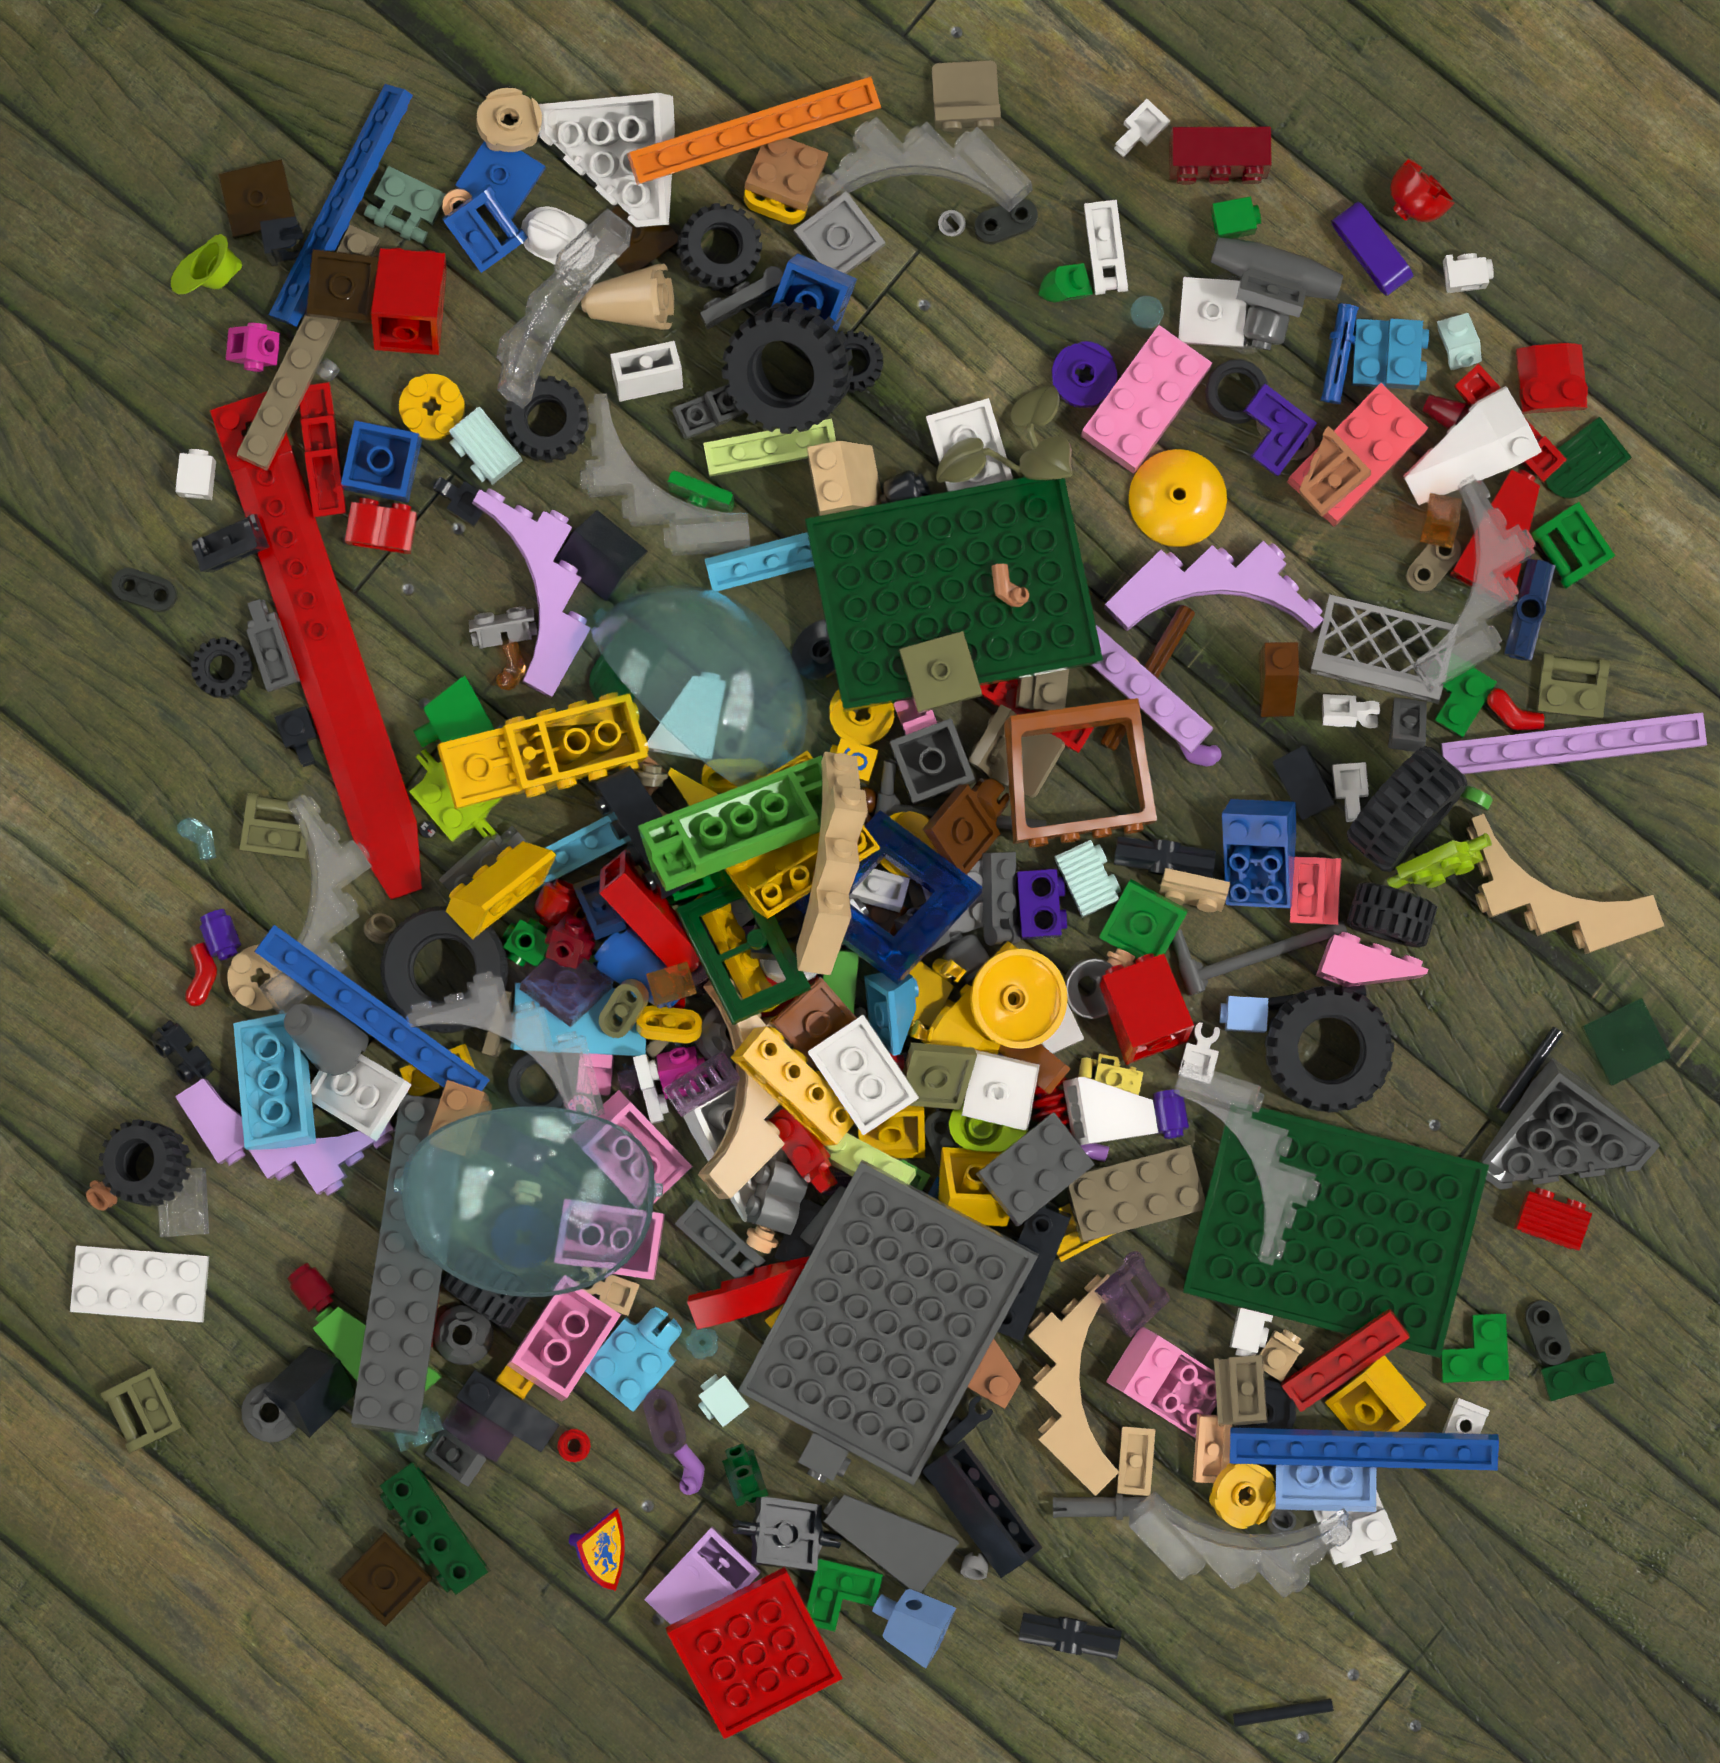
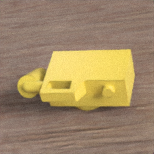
[1078,1054,1143,1095]

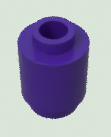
[200,909,241,960]
[1153,1089,1189,1139]

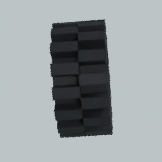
[843,330,883,393]
[191,637,253,699]

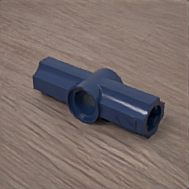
[1503,559,1555,662]

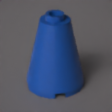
[593,923,683,1008]

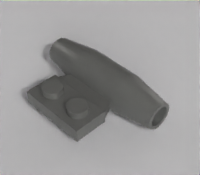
[1210,237,1343,318]

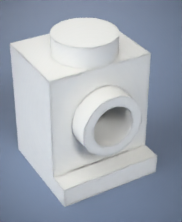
[1443,253,1493,293]
[1229,1308,1273,1356]
[1442,1398,1490,1434]

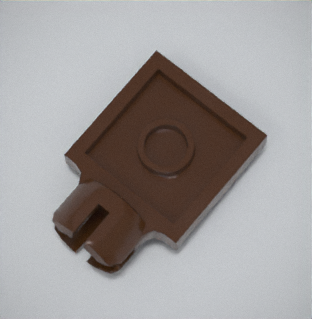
[923,778,1010,878]

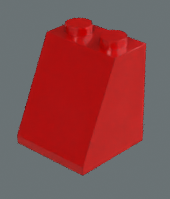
[371,248,447,355]
[1099,953,1194,1065]

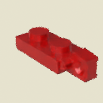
[768,1108,838,1193]

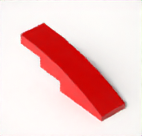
[300,382,347,517]
[687,1256,810,1330]

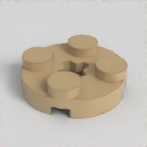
[476,88,542,152]
[227,945,295,1011]

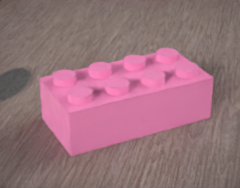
[1081,325,1212,474]

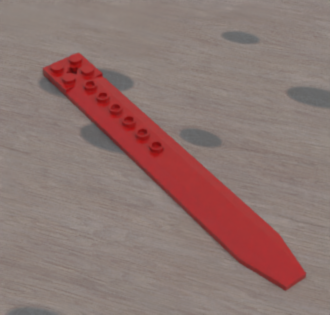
[210,391,422,900]

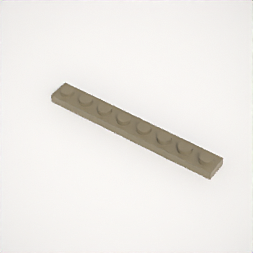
[237,225,380,470]

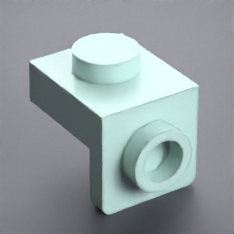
[1437,313,1482,370]

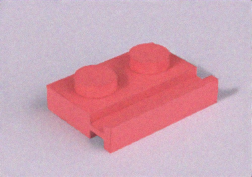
[1290,857,1342,925]

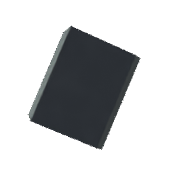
[556,510,648,602]
[263,1347,356,1438]

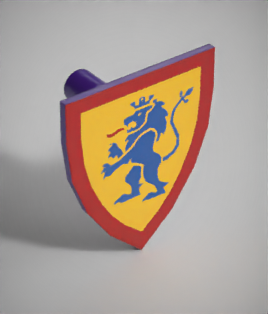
[569,1508,625,1591]

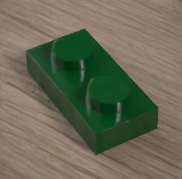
[1540,1351,1614,1402]

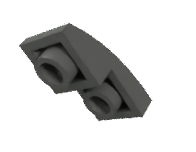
[672,385,747,440]

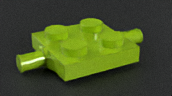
[409,748,503,842]
[1387,833,1492,889]

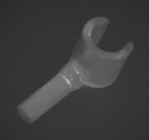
[316,358,340,381]

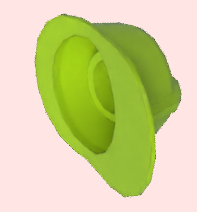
[171,234,242,295]
[949,1102,1029,1152]

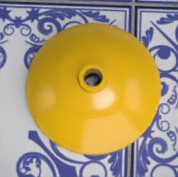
[1129,449,1227,547]
[970,949,1067,1049]

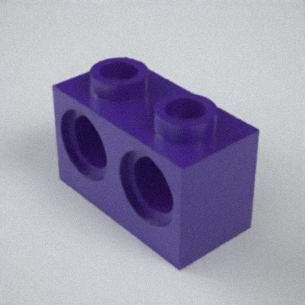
[1016,869,1067,940]

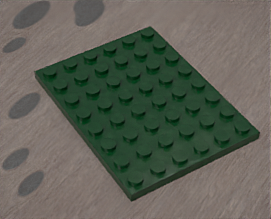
[805,477,1103,712]
[1182,1099,1489,1358]

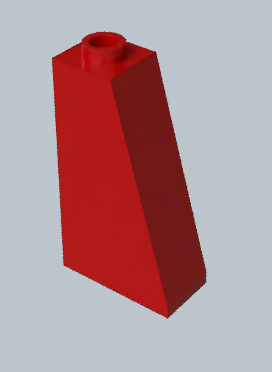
[1450,469,1540,607]
[599,850,701,978]

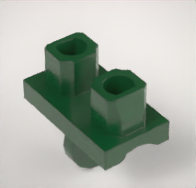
[722,1444,768,1507]

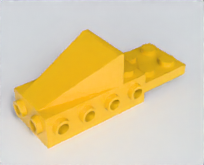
[437,692,649,809]

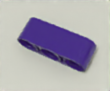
[1331,201,1414,296]

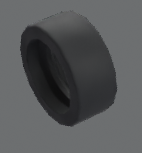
[1205,359,1268,424]
[508,1051,572,1115]

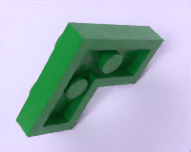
[1423,650,1497,739]
[1441,1314,1509,1383]
[807,1558,883,1632]

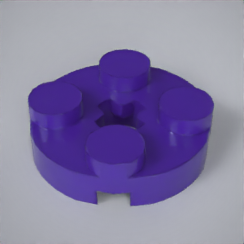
[1052,341,1117,408]

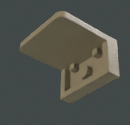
[932,60,1001,132]
[968,705,1065,798]

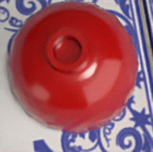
[1390,158,1455,223]

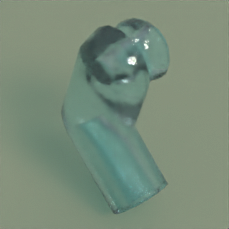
[177,818,217,860]

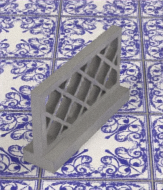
[1310,595,1458,704]

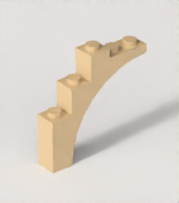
[796,752,868,975]
[1466,814,1664,954]
[698,979,792,1199]
[1027,1274,1119,1496]

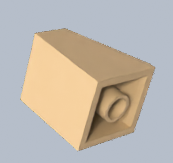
[807,441,882,516]

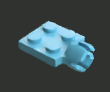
[585,1307,682,1412]

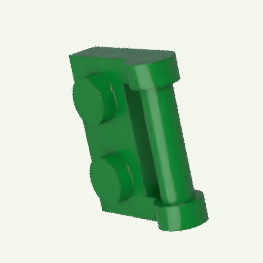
[1529,502,1615,589]

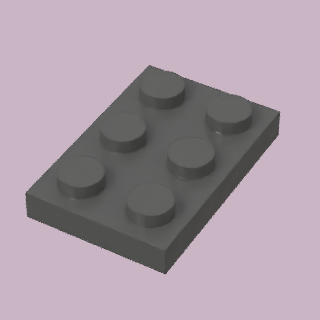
[976,1112,1095,1226]

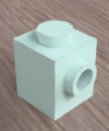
[698,1374,750,1427]

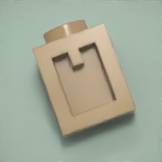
[1259,1329,1304,1382]

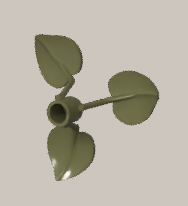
[936,385,1073,483]

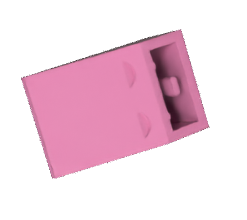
[1316,932,1429,987]
[1106,1326,1217,1438]

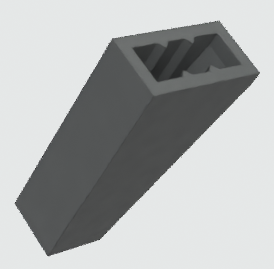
[823,1494,959,1593]

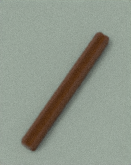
[1101,605,1195,751]

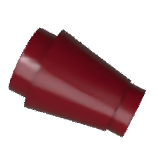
[1423,394,1470,430]

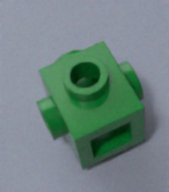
[502,918,549,969]

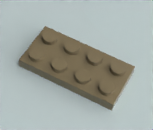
[1066,1145,1205,1243]

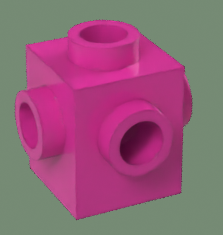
[226,323,280,372]
[657,1046,708,1099]

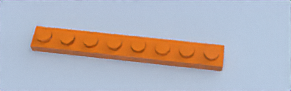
[627,77,881,185]

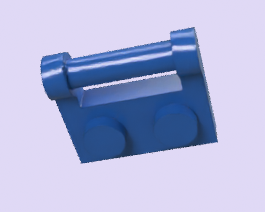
[442,184,528,273]

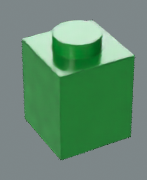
[1210,196,1261,241]

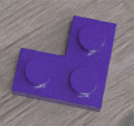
[1243,384,1317,476]

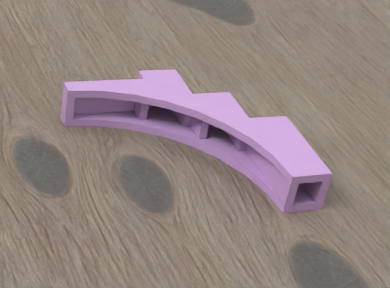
[472,488,591,699]
[1104,541,1324,632]
[175,1078,395,1196]

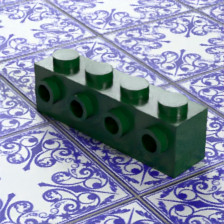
[379,1462,491,1595]

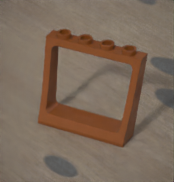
[1004,698,1157,848]

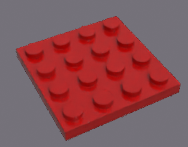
[665,1567,843,1739]

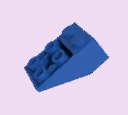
[1222,799,1296,908]

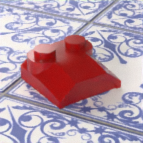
[1516,343,1588,414]

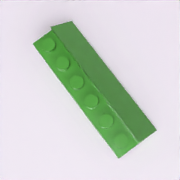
[638,756,823,891]

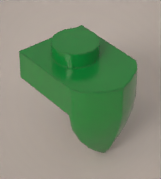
[1038,263,1093,303]

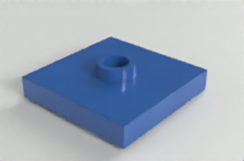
[455,141,546,220]

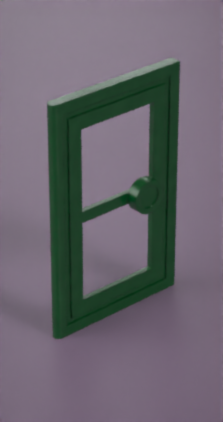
[675,882,811,1025]

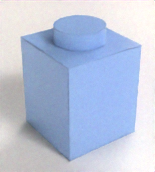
[1219,996,1268,1033]

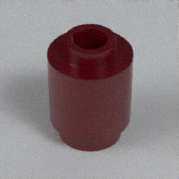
[287,1262,335,1313]

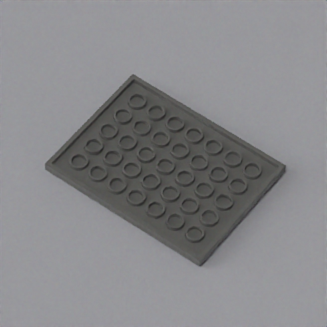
[738,1160,1039,1486]

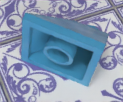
[864,969,919,1056]

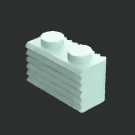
[449,406,523,485]
[1054,840,1121,918]

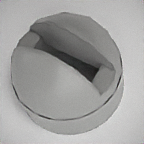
[938,210,966,237]
[961,1552,988,1580]

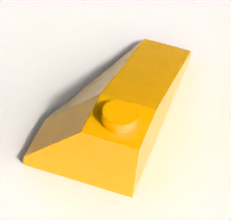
[921,941,1018,1055]

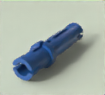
[1321,304,1359,404]

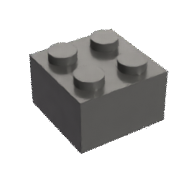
[889,718,975,806]

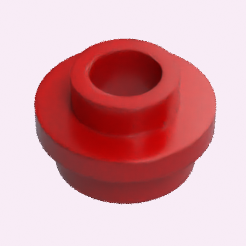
[557,1429,591,1462]

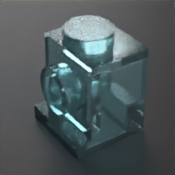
[394,1407,444,1452]

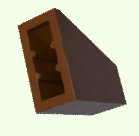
[1259,642,1299,717]

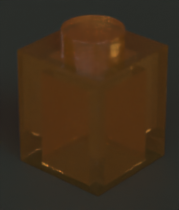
[1420,493,1462,548]
[646,962,697,1006]

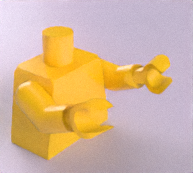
[903,954,966,1042]

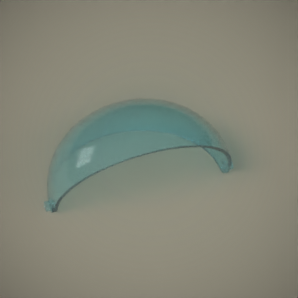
[591,585,808,787]
[394,1106,663,1297]

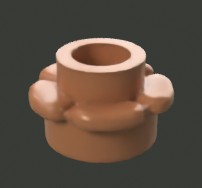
[86,1180,118,1211]

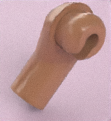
[992,564,1029,607]

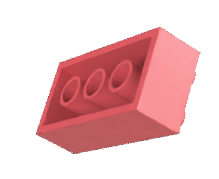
[1287,383,1428,527]

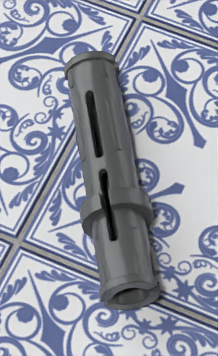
[1053,1494,1153,1520]

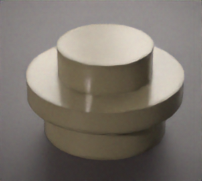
[635,764,668,787]
[363,913,396,944]

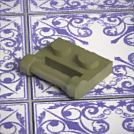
[1536,653,1610,720]
[239,792,314,860]
[100,1368,183,1454]

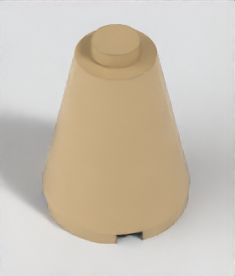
[581,264,674,330]

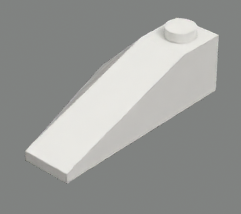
[1403,386,1542,505]

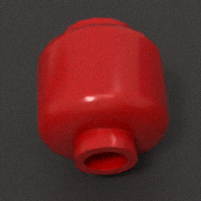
[534,879,580,928]

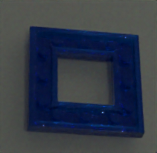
[795,810,983,985]

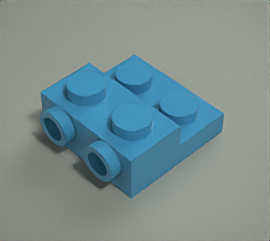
[1352,319,1429,390]

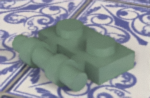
[364,166,446,244]

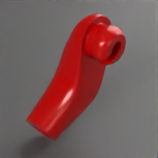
[1487,688,1544,730]
[185,942,217,1007]

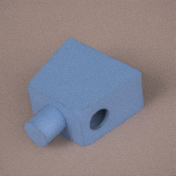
[872,1589,956,1668]

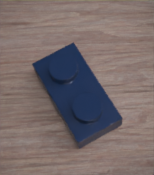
[573,875,627,940]

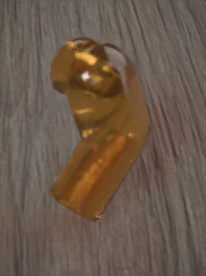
[496,642,526,691]

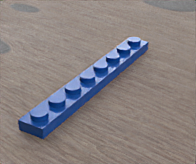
[269,84,413,327]
[254,925,490,1091]
[1230,1428,1499,1470]

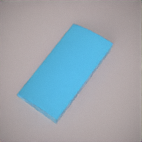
[511,983,647,1056]
[233,1013,316,1150]

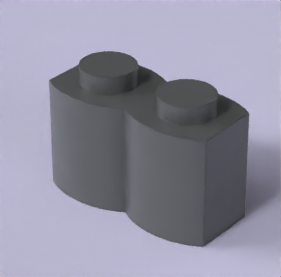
[745,1159,808,1235]

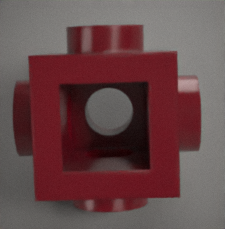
[545,913,595,969]

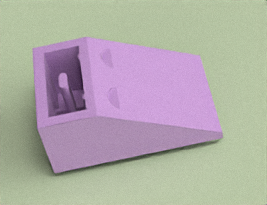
[644,1526,761,1624]

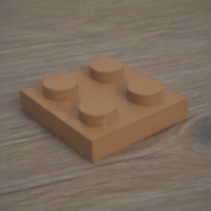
[744,138,829,211]

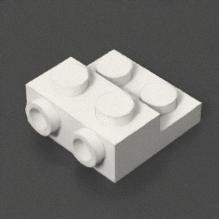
[1312,1490,1397,1568]

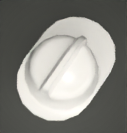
[521,206,596,269]

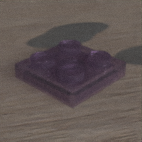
[520,958,614,1027]

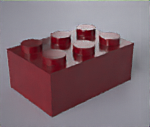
[1169,127,1272,185]

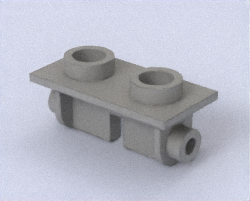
[469,606,538,649]

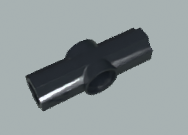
[1113,837,1216,878]
[1018,1612,1122,1659]

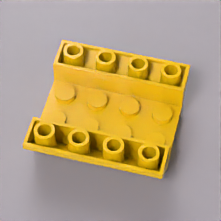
[724,750,880,919]

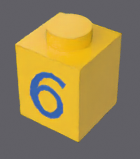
[830,738,878,784]

